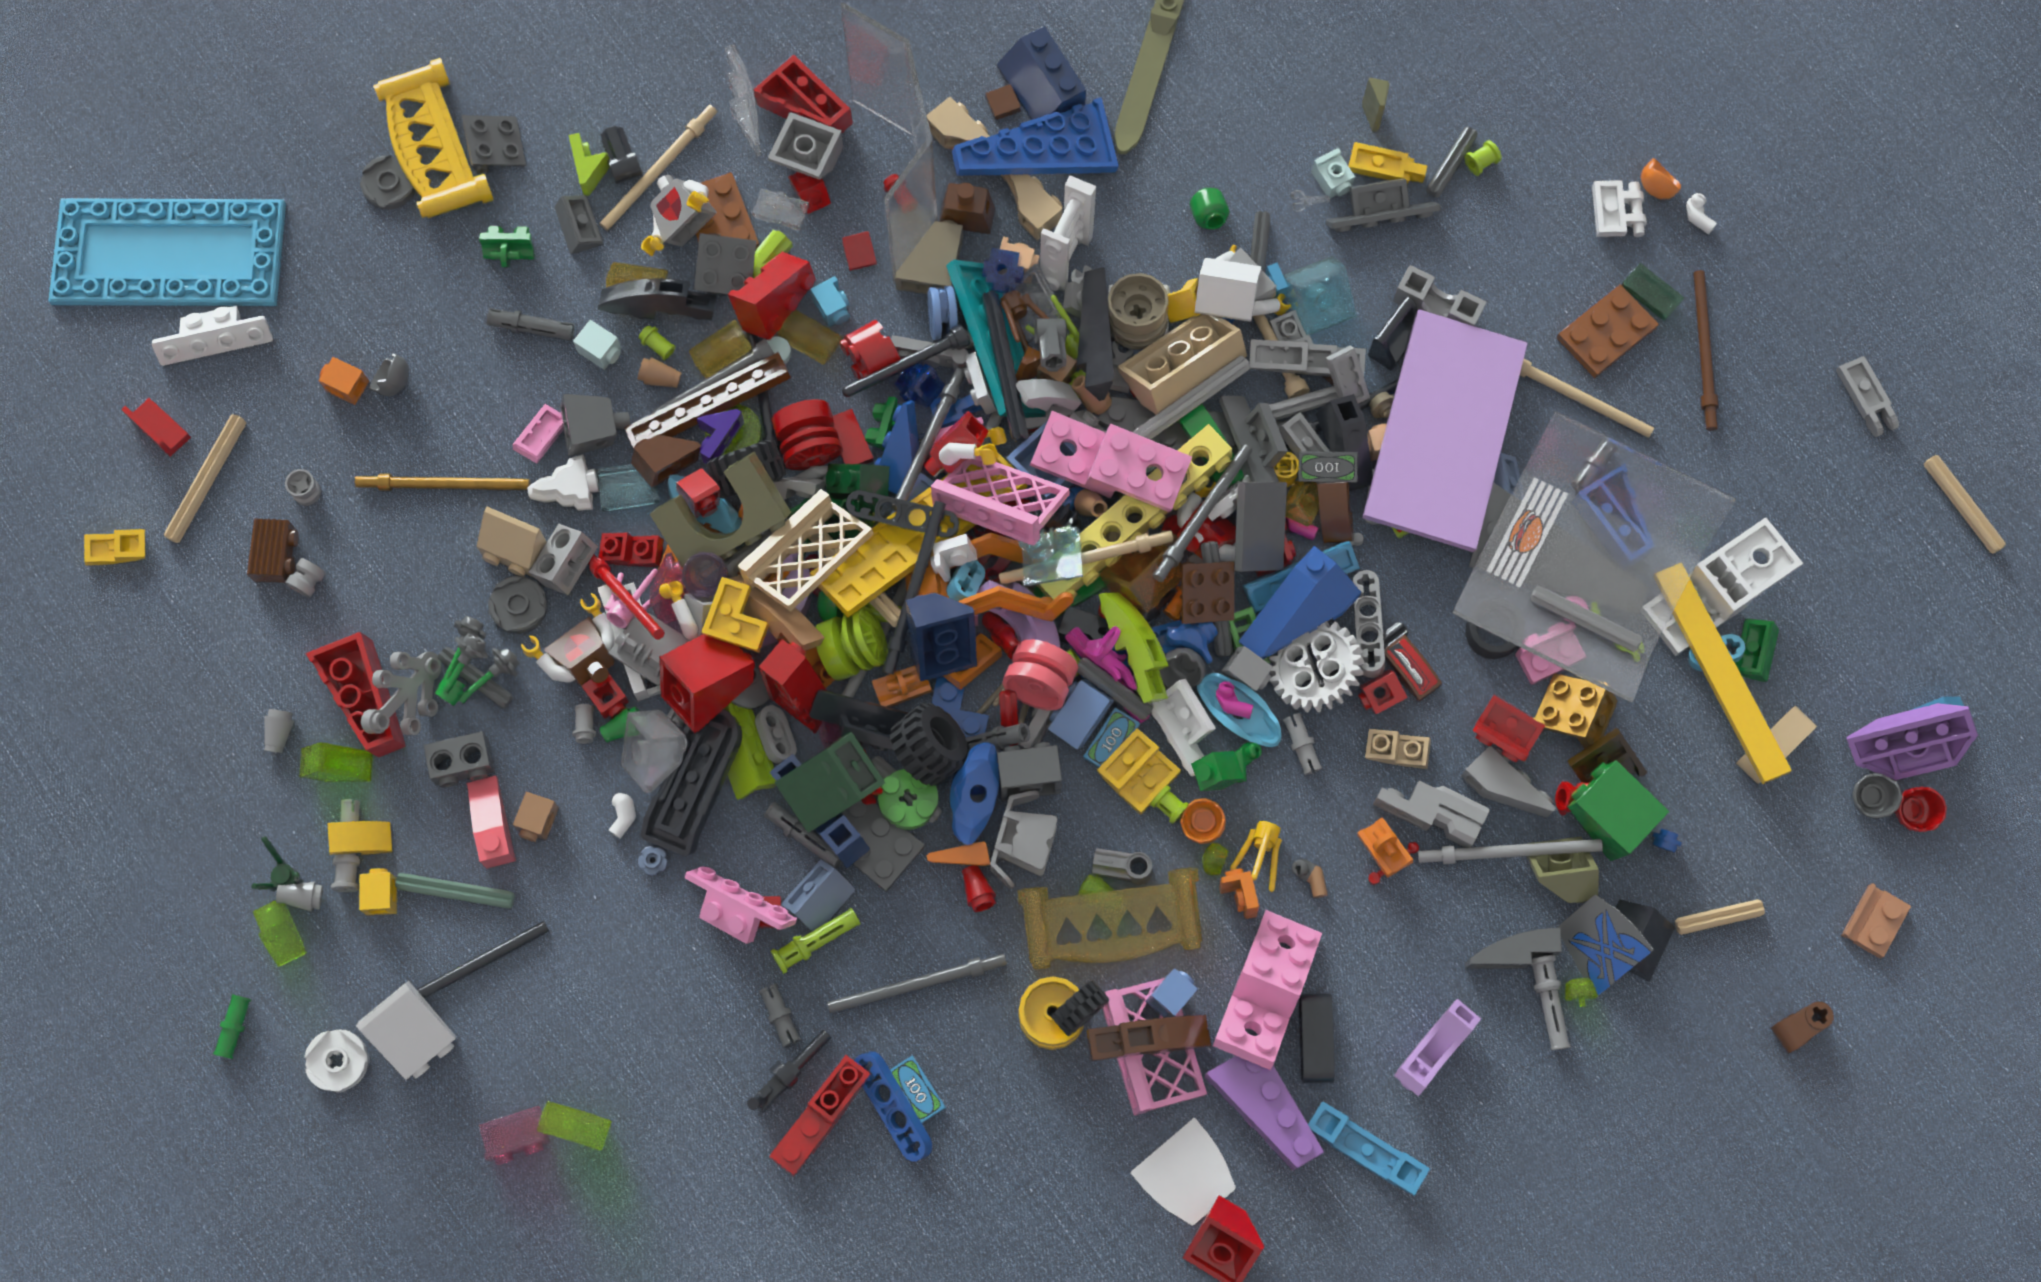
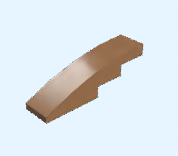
[728,575,825,651]

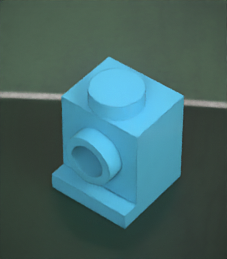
[810,276,850,327]

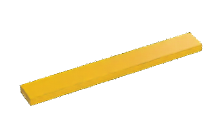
[1653,563,1792,784]

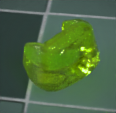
[1202,843,1229,876]
[1565,978,1598,1007]

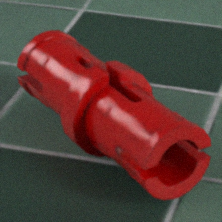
[982,611,1020,660]

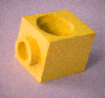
[359,868,397,915]

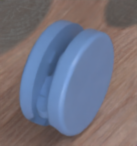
[928,286,958,340]

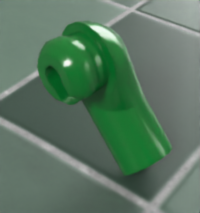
[1235,742,1262,783]

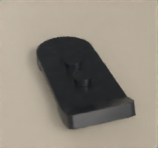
[641,709,742,856]

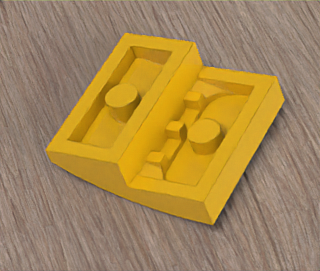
[1097,728,1181,815]

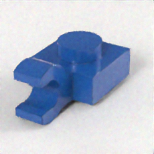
[928,394,982,428]

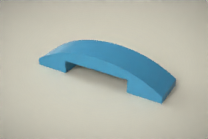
[1308,1101,1430,1196]

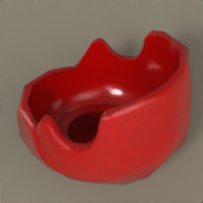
[1895,787,1947,832]

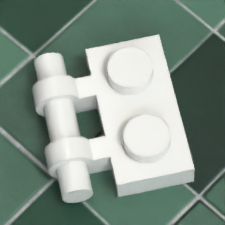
[1592,181,1647,237]

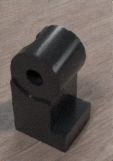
[1058,606,1109,643]

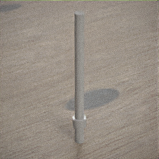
[1418,839,1602,864]

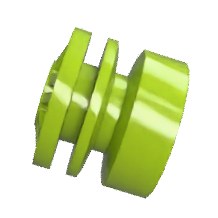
[815,606,888,681]

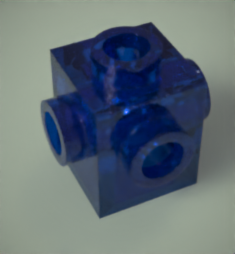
[982,248,1024,293]
[894,364,945,407]

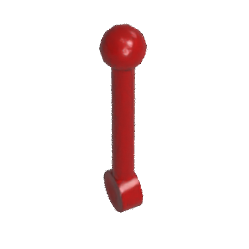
[1368,842,1419,885]

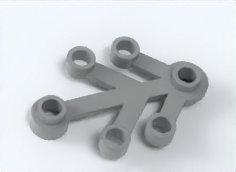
[361,652,441,735]

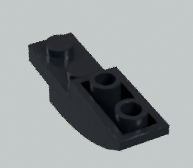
[598,278,716,321]

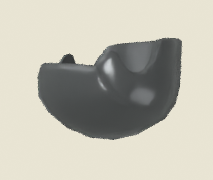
[369,353,409,397]
[1159,647,1206,689]
[1852,773,1903,819]

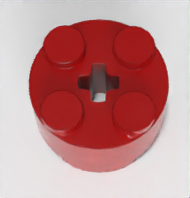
[839,320,901,380]

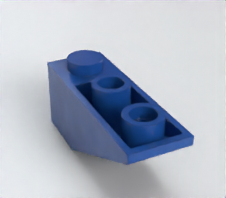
[874,400,919,494]

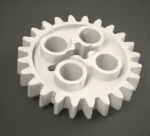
[1269,621,1365,712]

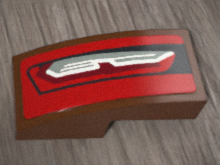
[1384,634,1442,702]

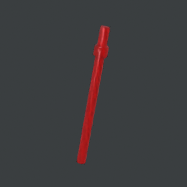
[588,554,665,640]

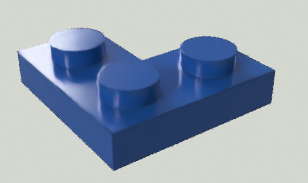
[931,677,989,738]

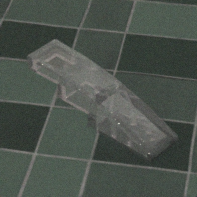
[724,43,762,157]

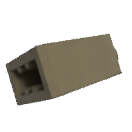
[895,220,963,294]

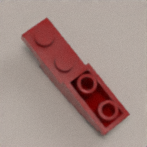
[769,1055,870,1177]

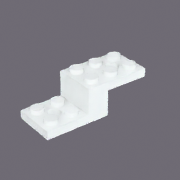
[1640,518,1803,656]

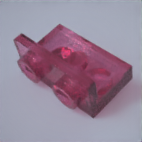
[479,1105,551,1165]

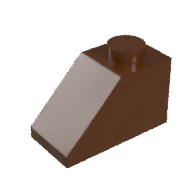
[631,434,701,488]

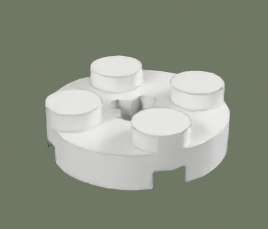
[305,1030,370,1093]

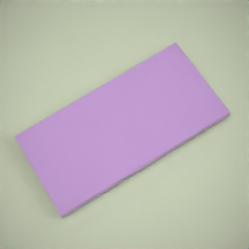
[1362,309,1527,552]

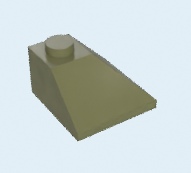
[1526,836,1599,903]

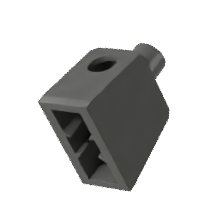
[560,394,630,456]

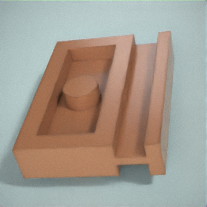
[1841,883,1911,959]

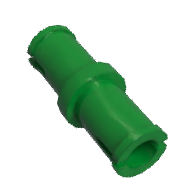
[213,994,251,1059]

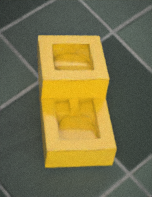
[84,529,145,566]
[327,821,392,855]

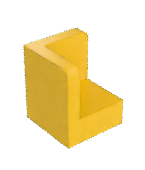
[1167,278,1200,323]

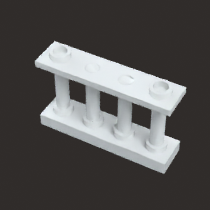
[1040,176,1096,292]

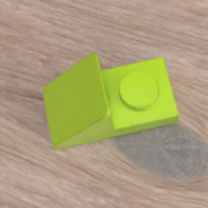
[569,133,610,196]

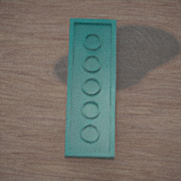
[946,259,1045,418]

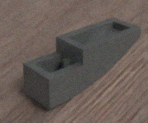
[1465,928,1562,969]

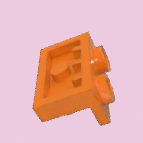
[1219,868,1259,919]

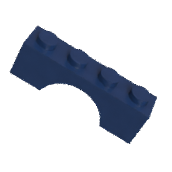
[770,754,871,868]

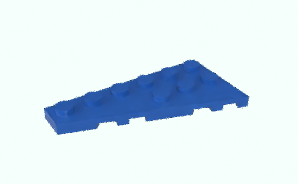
[952,97,1119,176]

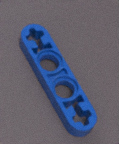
[855,1051,932,1162]

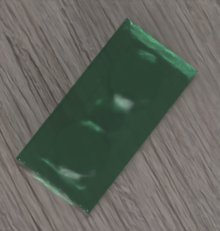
[1622,263,1685,321]

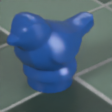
[1166,622,1218,664]

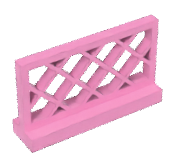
[931,456,1069,546]
[1102,978,1207,1116]

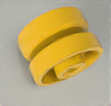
[1019,976,1084,1050]

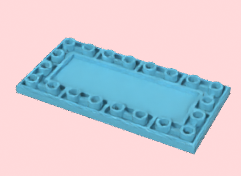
[48,198,286,306]

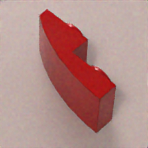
[598,533,664,567]

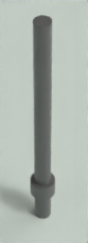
[892,368,965,511]
[1153,445,1252,582]
[827,953,1007,1014]

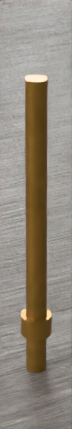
[355,473,530,491]

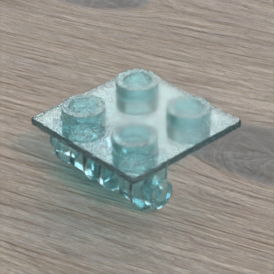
[1018,525,1083,586]

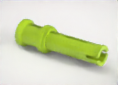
[770,908,860,974]

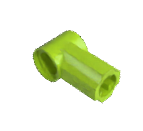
[753,230,793,278]

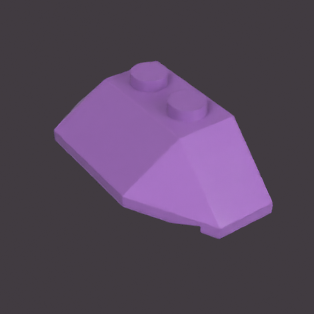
[1847,703,1978,780]

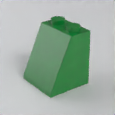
[1568,760,1670,861]

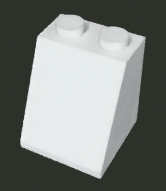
[356,980,456,1080]

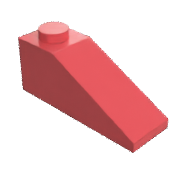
[467,775,516,869]

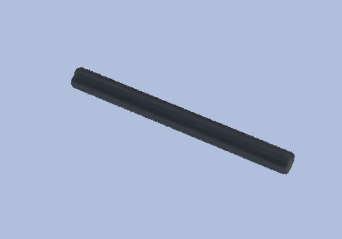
[982,290,1029,443]

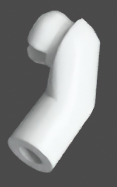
[1686,193,1717,235]
[608,793,636,839]

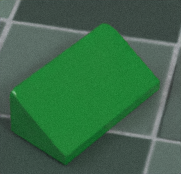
[1735,619,1779,682]

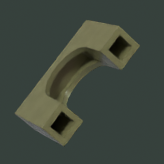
[650,452,791,574]

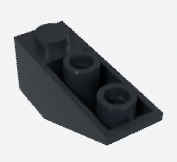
[1315,394,1373,492]

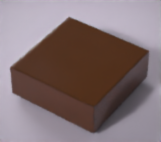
[985,84,1021,121]

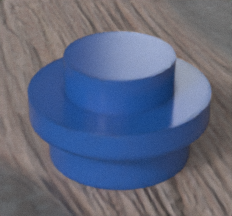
[1652,828,1682,853]

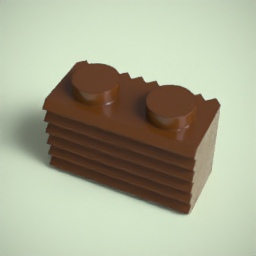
[247,518,299,583]

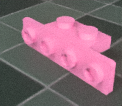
[685,866,797,944]

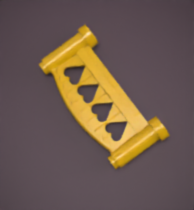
[373,58,494,218]

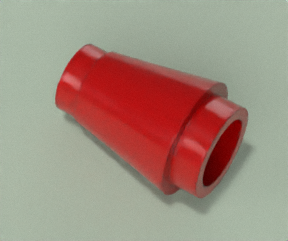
[962,865,996,912]

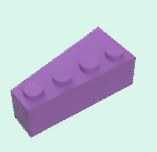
[1204,1056,1324,1171]

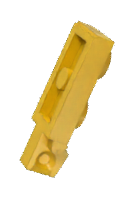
[1348,142,1427,183]

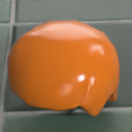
[1641,158,1681,199]
[1180,798,1226,844]

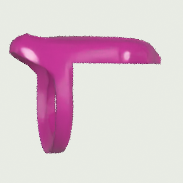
[1083,626,1137,690]

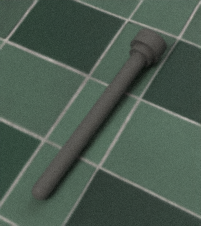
[652,339,774,414]

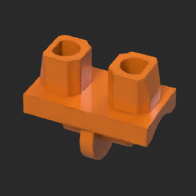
[872,665,932,707]
[1357,817,1413,878]

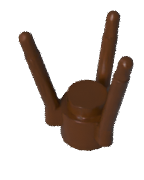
[1000,290,1049,353]

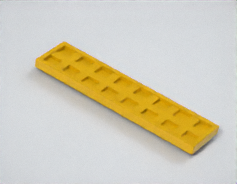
[810,453,1028,617]

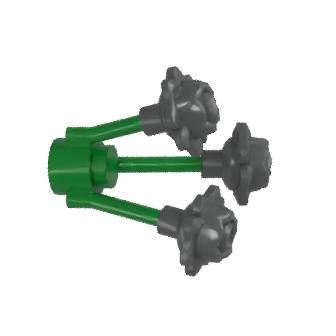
[435,616,520,706]

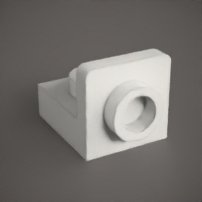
[930,534,977,582]

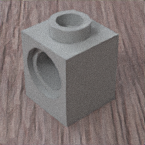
[1221,646,1273,691]

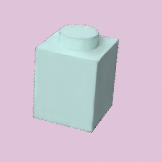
[573,320,622,370]

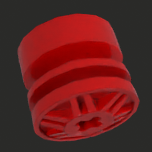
[772,399,843,470]

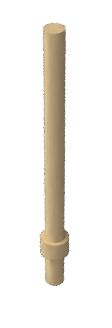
[599,105,717,231]
[1519,359,1654,438]
[999,530,1174,585]

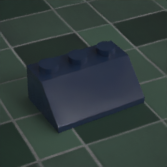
[997,26,1086,120]
[906,592,977,681]

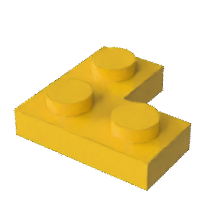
[701,577,769,653]

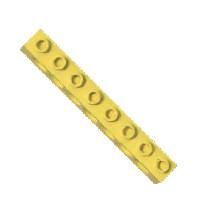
[1032,424,1232,600]

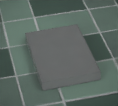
[1234,482,1287,572]

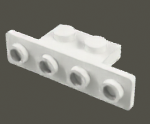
[152,306,273,366]
[1133,675,1216,777]

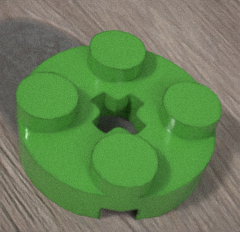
[878,769,938,830]

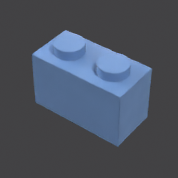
[1048,679,1114,749]

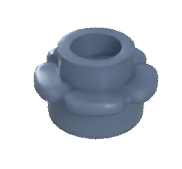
[638,846,668,876]

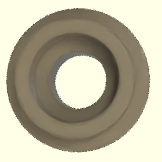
[1369,392,1394,418]

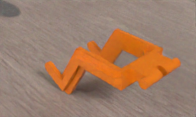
[905,530,1074,622]

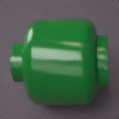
[1189,188,1230,230]

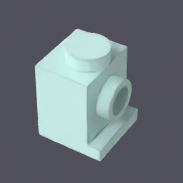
[1311,148,1355,199]

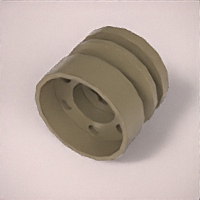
[1108,273,1168,350]

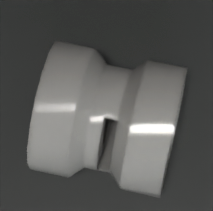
[285,469,321,506]
[285,558,326,598]

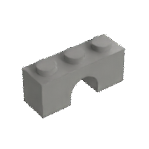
[1393,265,1487,326]

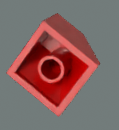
[1182,1195,1264,1282]

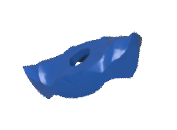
[950,742,1000,845]

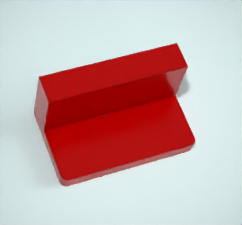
[121,398,191,457]

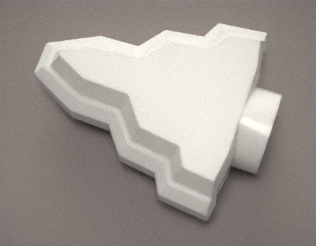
[527,455,600,511]

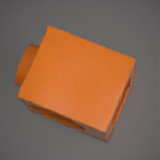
[318,357,369,405]

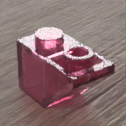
[650,552,695,624]

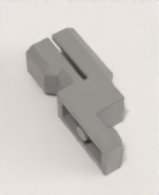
[1373,780,1490,848]

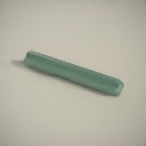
[395,873,515,909]

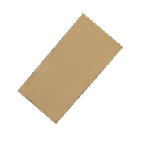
[1365,729,1431,769]

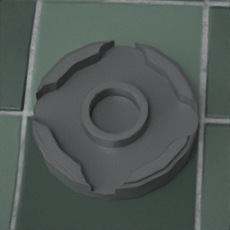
[360,155,416,209]
[488,575,548,634]

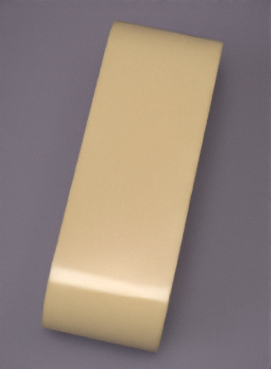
[1736,706,1817,784]

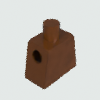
[939,183,995,234]

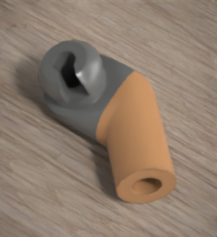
[1292,859,1328,898]

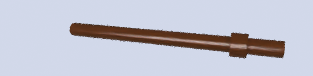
[1693,270,1719,431]

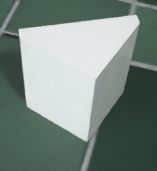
[1195,258,1261,322]

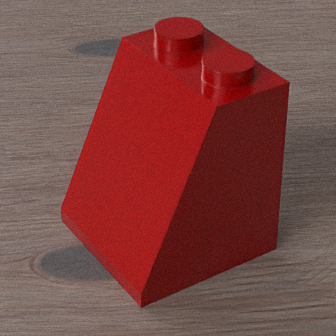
[659,635,755,733]

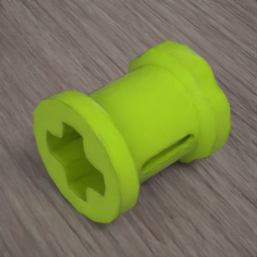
[1464,140,1502,176]
[1150,785,1188,825]

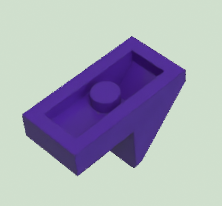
[697,409,744,464]

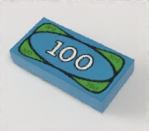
[1083,707,1140,768]
[890,1055,946,1124]

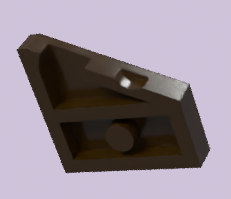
[1567,728,1648,783]

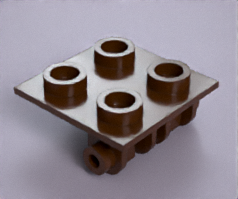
[1180,561,1234,624]

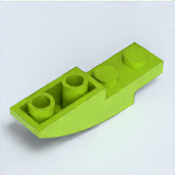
[1099,592,1169,703]

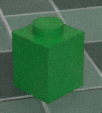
[1191,751,1244,791]

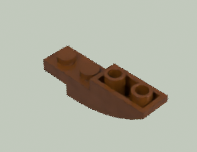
[1086,1015,1211,1062]

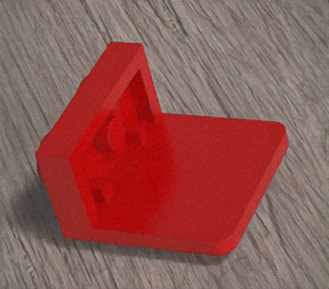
[1473,694,1545,762]

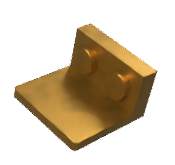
[1535,674,1618,749]

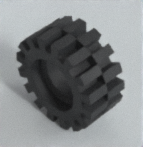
[1051,980,1110,1036]

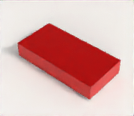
[833,408,874,464]

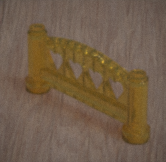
[1017,867,1203,969]

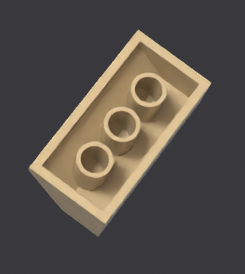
[1117,314,1247,414]

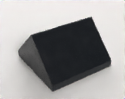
[1615,899,1675,981]

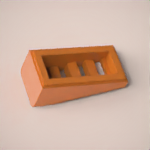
[927,841,990,866]

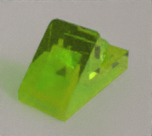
[252,900,307,967]

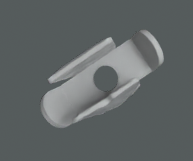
[990,791,1057,889]

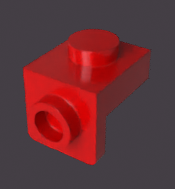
[788,171,831,214]

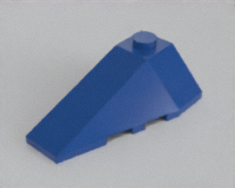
[1238,546,1361,659]

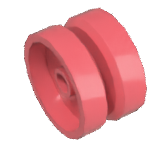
[1002,639,1079,711]

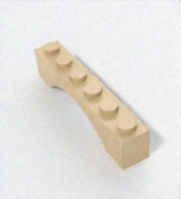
[925,97,1063,241]

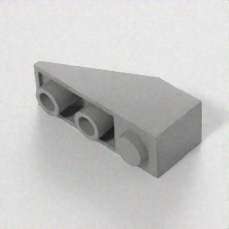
[1461,746,1556,818]

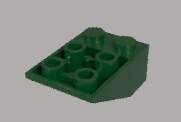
[825,464,890,540]
[774,732,886,833]

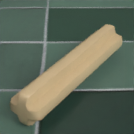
[1675,899,1765,935]

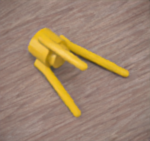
[1230,821,1282,892]

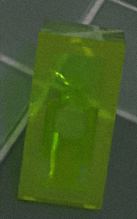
[299,742,373,782]
[536,1101,612,1151]

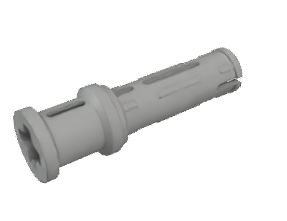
[331,799,361,892]
[1531,955,1571,1051]

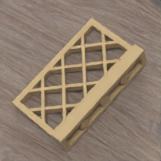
[738,490,874,611]

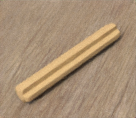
[1924,455,2006,554]

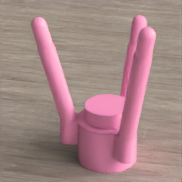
[604,569,662,628]

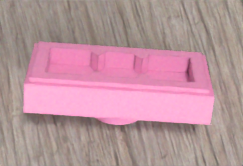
[513,404,564,463]

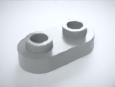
[755,705,797,764]

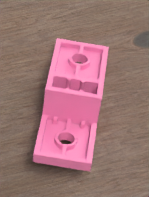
[1030,411,1192,512]
[1213,910,1322,1070]

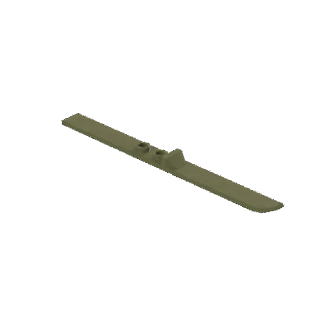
[1114,0,1184,155]

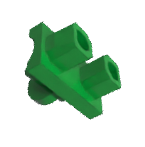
[479,226,535,268]
[865,396,900,453]

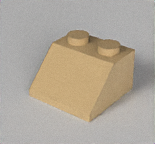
[477,507,547,577]

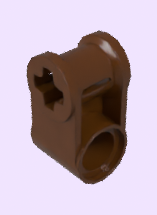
[1770,1002,1834,1054]

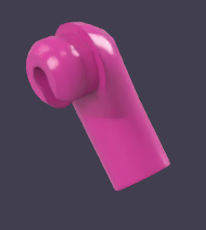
[1285,501,1319,541]
[1216,681,1253,719]

